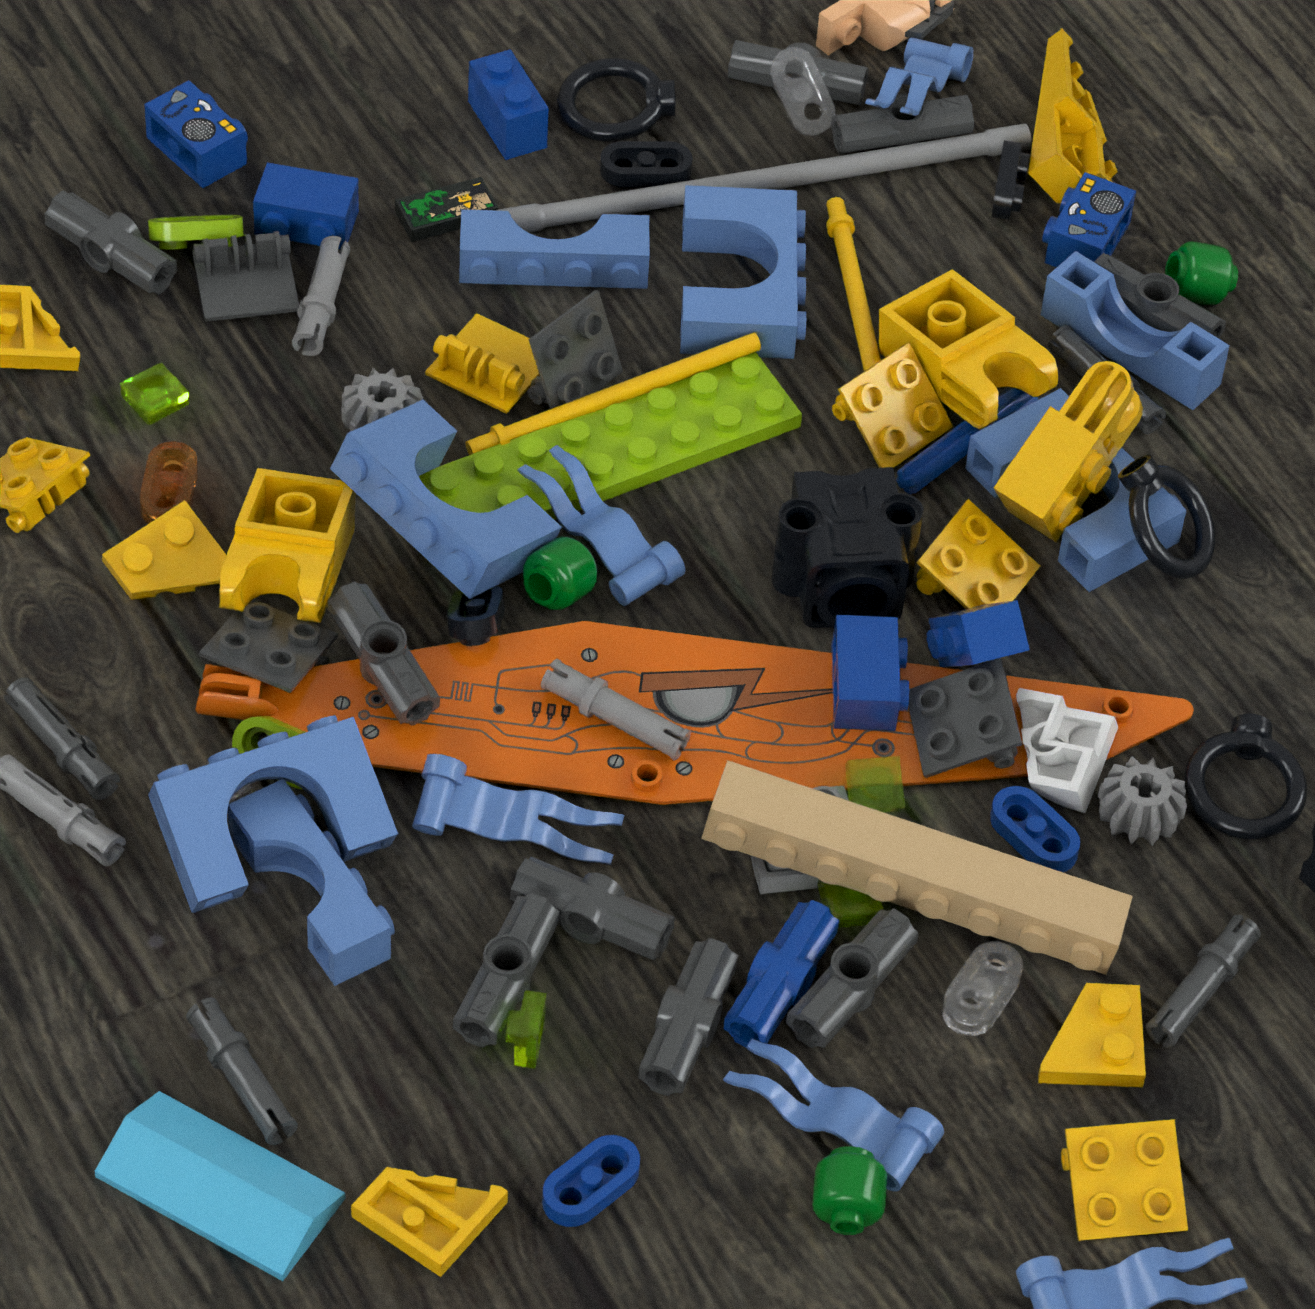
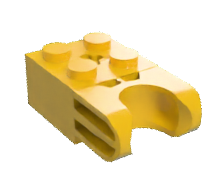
[879,269,1058,429]
[993,361,1143,542]
[219,468,356,623]

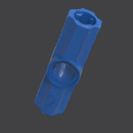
[723,900,839,1047]

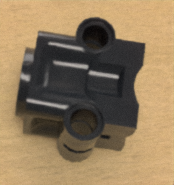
[771,467,924,628]

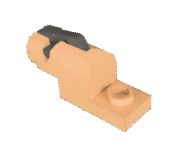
[816,0,954,55]

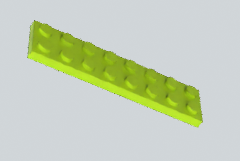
[419,352,802,520]

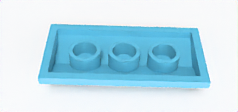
[95,1091,346,1281]

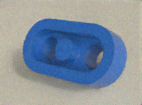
[990,786,1080,872]
[542,1135,640,1227]

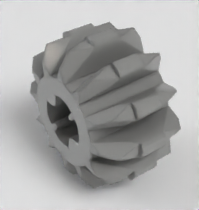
[341,368,423,432]
[1098,756,1187,846]

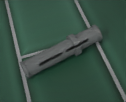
[1048,325,1166,434]
[4,678,120,800]
[1145,915,1261,1048]
[186,997,298,1145]

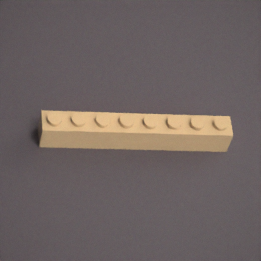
[701,760,1133,975]

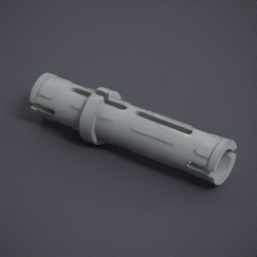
[292,236,350,356]
[541,659,691,761]
[0,754,126,866]

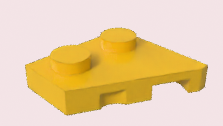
[0,285,80,371]
[102,500,226,600]
[1038,983,1146,1088]
[351,1167,508,1277]

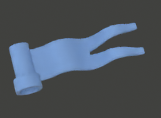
[865,37,973,116]
[518,445,685,606]
[412,754,624,865]
[723,1039,944,1191]
[1016,1238,1248,1309]

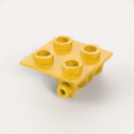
[425,313,540,414]
[832,343,953,468]
[0,437,90,533]
[916,499,1040,609]
[1061,1119,1188,1241]

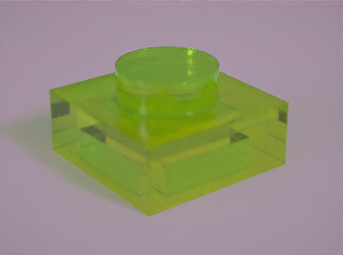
[121,362,189,425]
[845,756,905,812]
[817,880,884,928]
[506,990,547,1069]

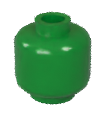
[1165,241,1238,306]
[523,537,597,610]
[812,1146,887,1235]

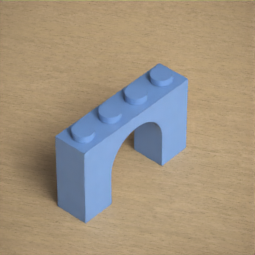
[680,185,806,359]
[965,388,1186,592]
[330,400,562,599]
[148,715,398,913]

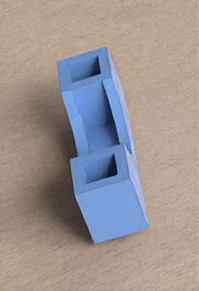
[459,209,650,289]
[1040,251,1230,410]
[228,779,395,986]

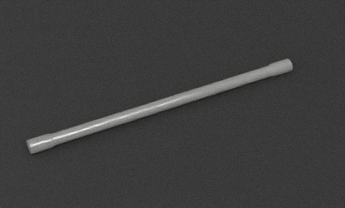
[495,123,1031,233]

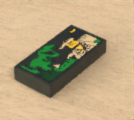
[395,177,499,242]

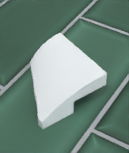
[1016,688,1118,813]

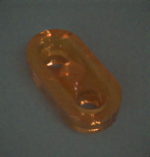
[140,441,198,524]

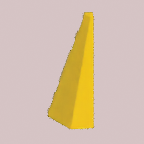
[1028,28,1118,203]

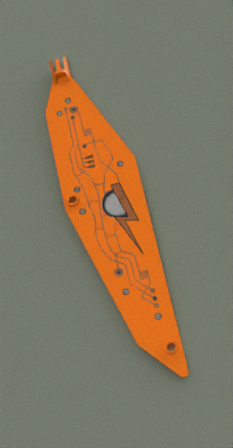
[195,621,1194,805]

